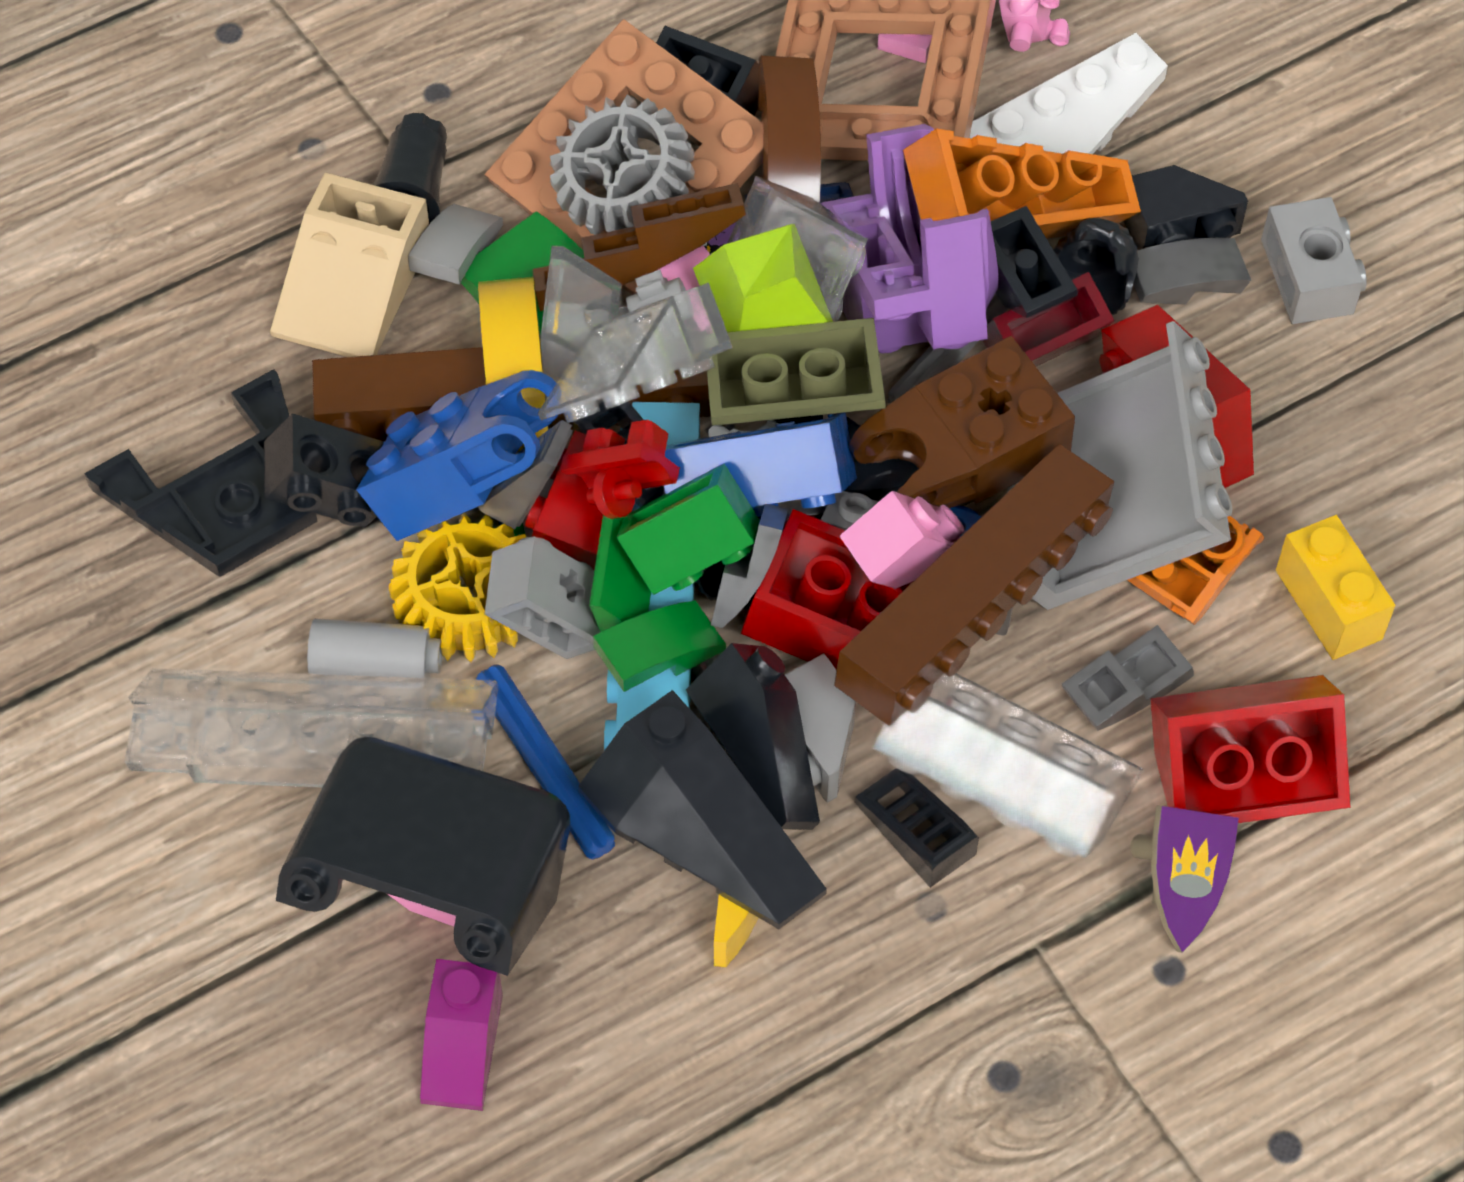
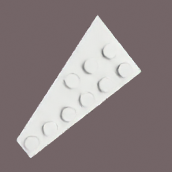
[970,33,1168,154]

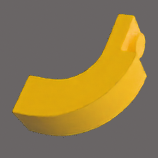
[478,277,548,454]

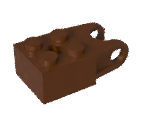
[849,336,1075,509]

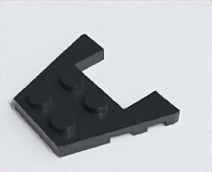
[84,369,318,577]

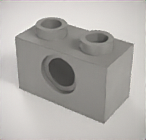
[1261,197,1367,324]

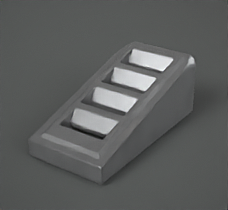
[478,420,573,529]

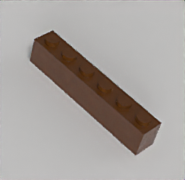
[834,444,1115,727]

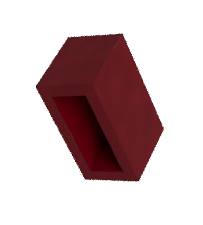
[983,272,1115,367]

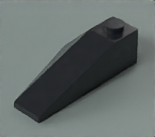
[578,690,827,929]

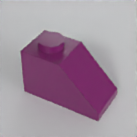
[420,959,503,1111]

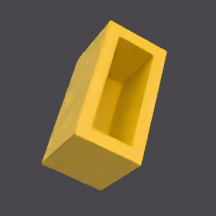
[1276,514,1396,660]

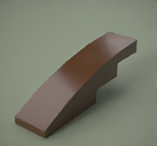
[533,183,746,311]

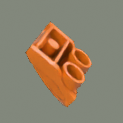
[1127,516,1265,625]

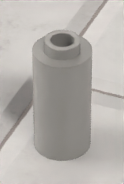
[307,618,443,684]

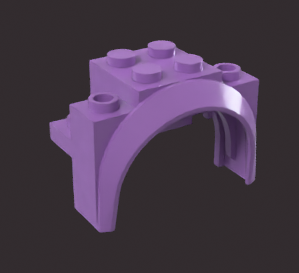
[819,124,998,353]

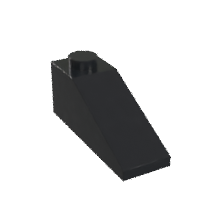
[686,643,820,830]

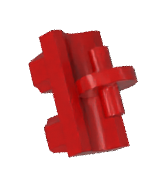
[560,420,680,519]

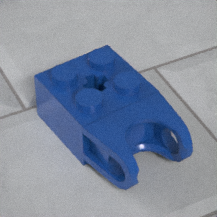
[356,370,564,541]

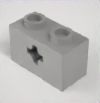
[485,536,600,659]

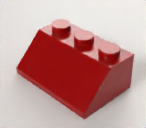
[740,509,915,670]
[1150,675,1351,823]

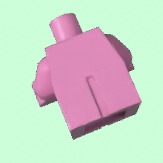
[999,0,1070,52]

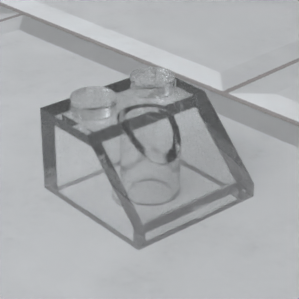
[541,246,632,407]

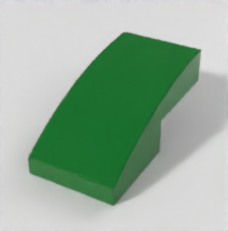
[593,600,726,692]

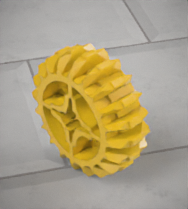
[389,512,526,663]

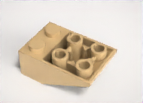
[270,173,429,357]

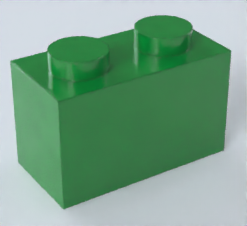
[616,463,760,595]

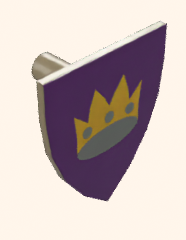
[1131,805,1239,953]

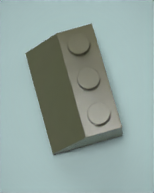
[704,318,886,426]

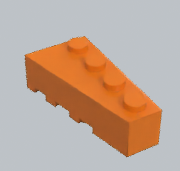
[903,128,1141,239]

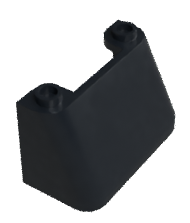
[276,737,571,976]

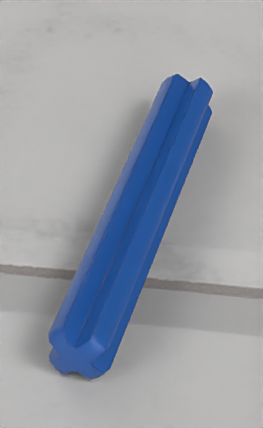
[476,664,615,860]

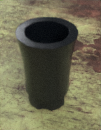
[373,113,447,224]

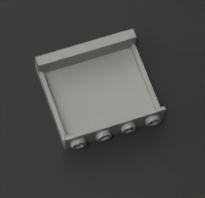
[1007,321,1232,610]

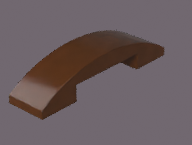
[758,55,821,269]

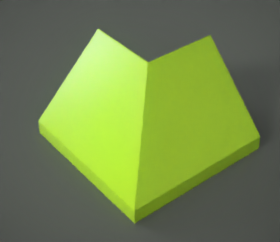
[693,224,833,333]

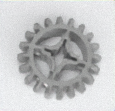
[550,94,695,235]

